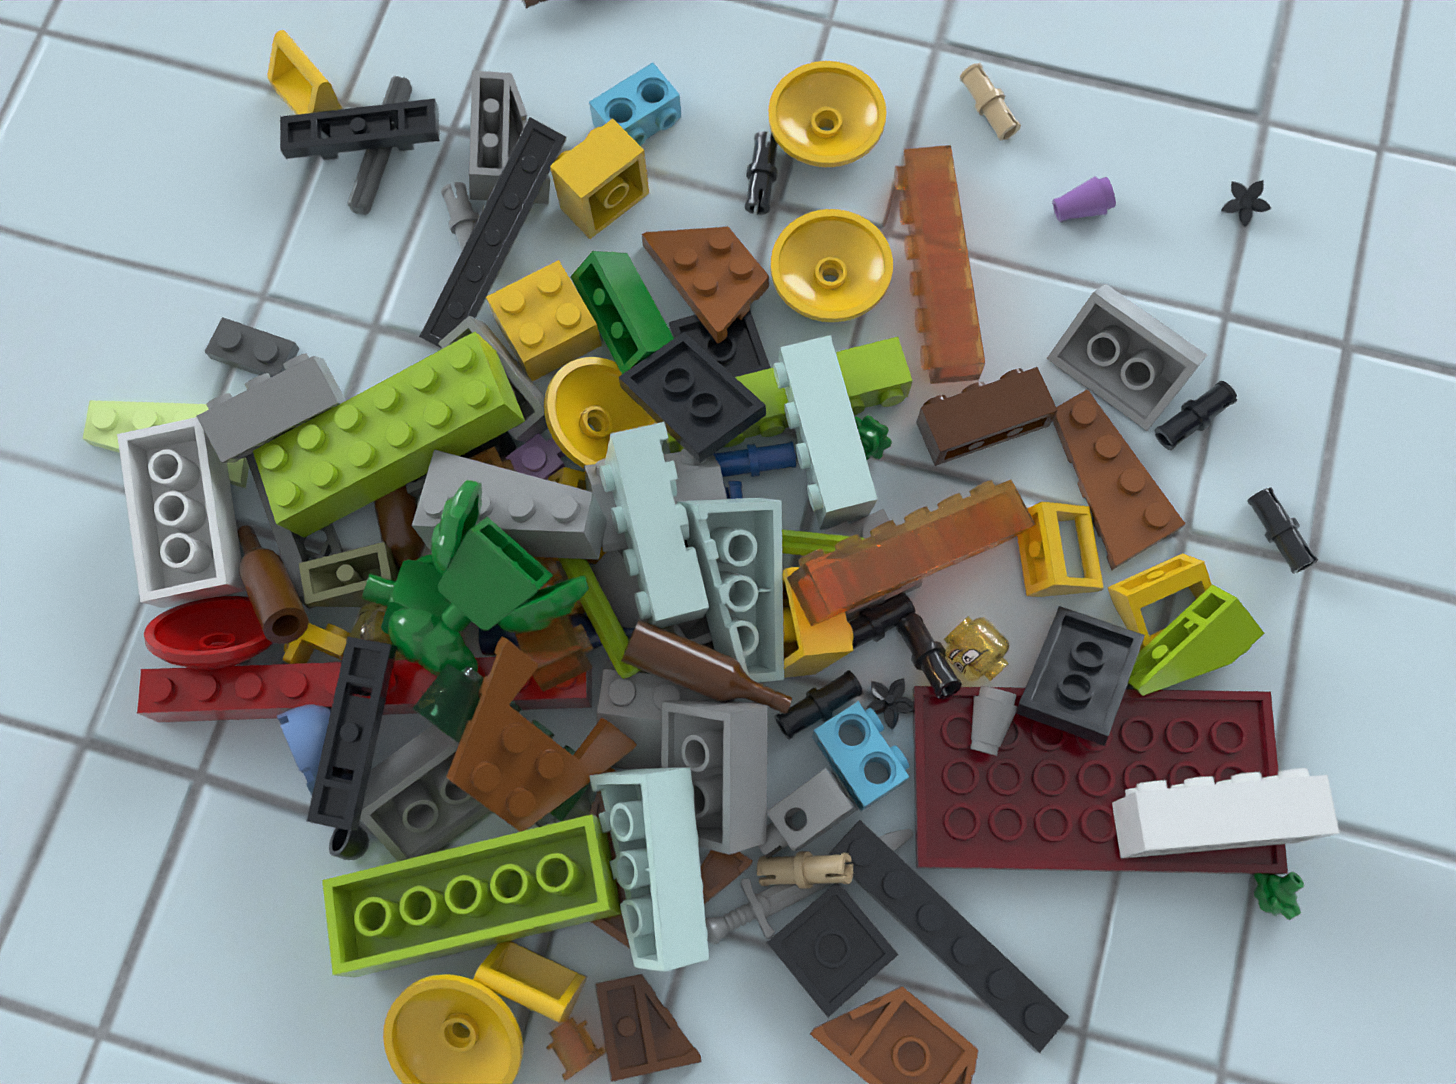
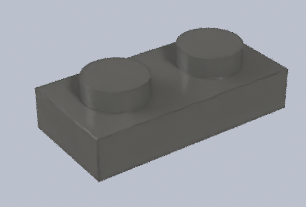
[204,317,300,377]

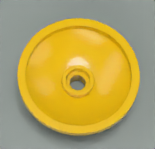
[768,61,887,167]
[771,209,893,322]
[544,357,657,469]
[383,975,523,1084]

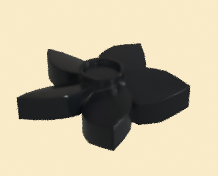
[1221,180,1272,227]
[866,678,913,730]

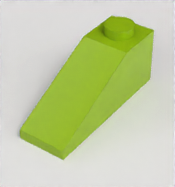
[1128,584,1265,696]

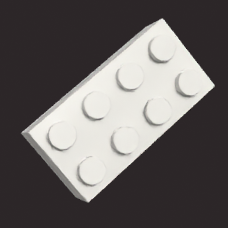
[117,417,246,608]
[1112,768,1340,858]

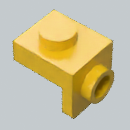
[282,623,350,664]

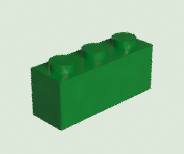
[570,251,674,374]

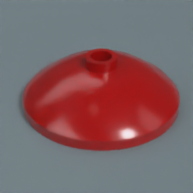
[144,596,274,670]

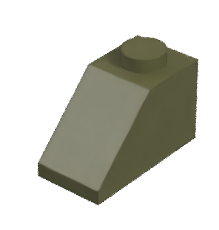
[299,542,400,607]

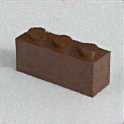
[916,367,1058,466]

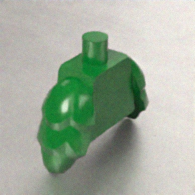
[431,480,589,633]
[361,554,478,680]

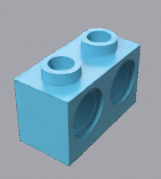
[589,62,682,146]
[812,701,910,812]

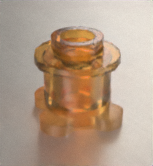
[546,1017,606,1081]

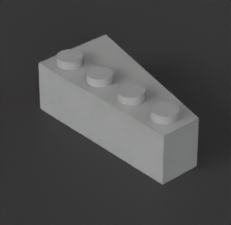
[412,450,607,559]

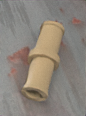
[960,63,1021,141]
[757,851,853,889]

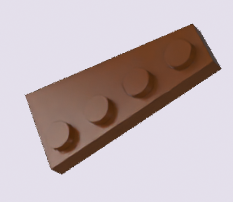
[1052,389,1186,570]

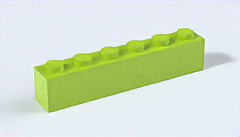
[666,336,913,453]

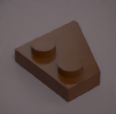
[595,974,702,1082]

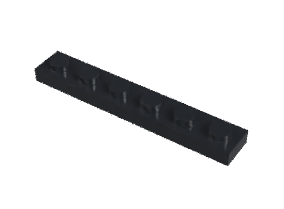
[419,117,567,348]
[828,820,1069,1053]

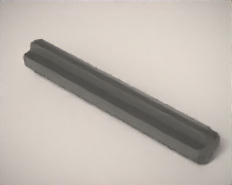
[347,76,413,215]

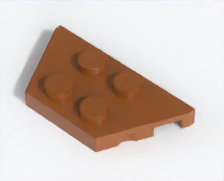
[641,226,769,343]
[810,986,979,1084]

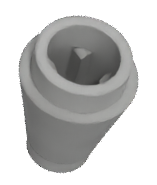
[970,686,1018,756]

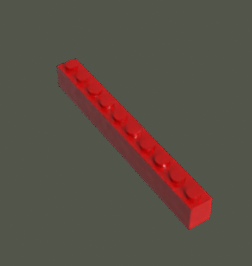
[137,654,592,723]

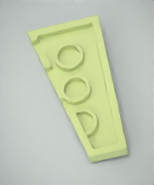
[83,400,249,488]

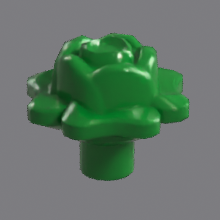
[854,415,892,460]
[1254,871,1304,920]

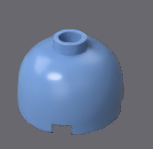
[277,704,331,796]

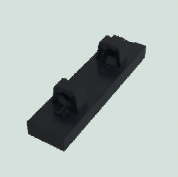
[280,98,440,160]
[306,637,397,831]

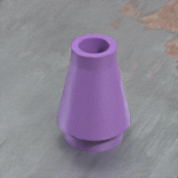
[1052,176,1116,222]

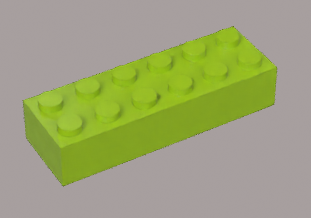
[253,331,525,538]
[322,814,622,978]

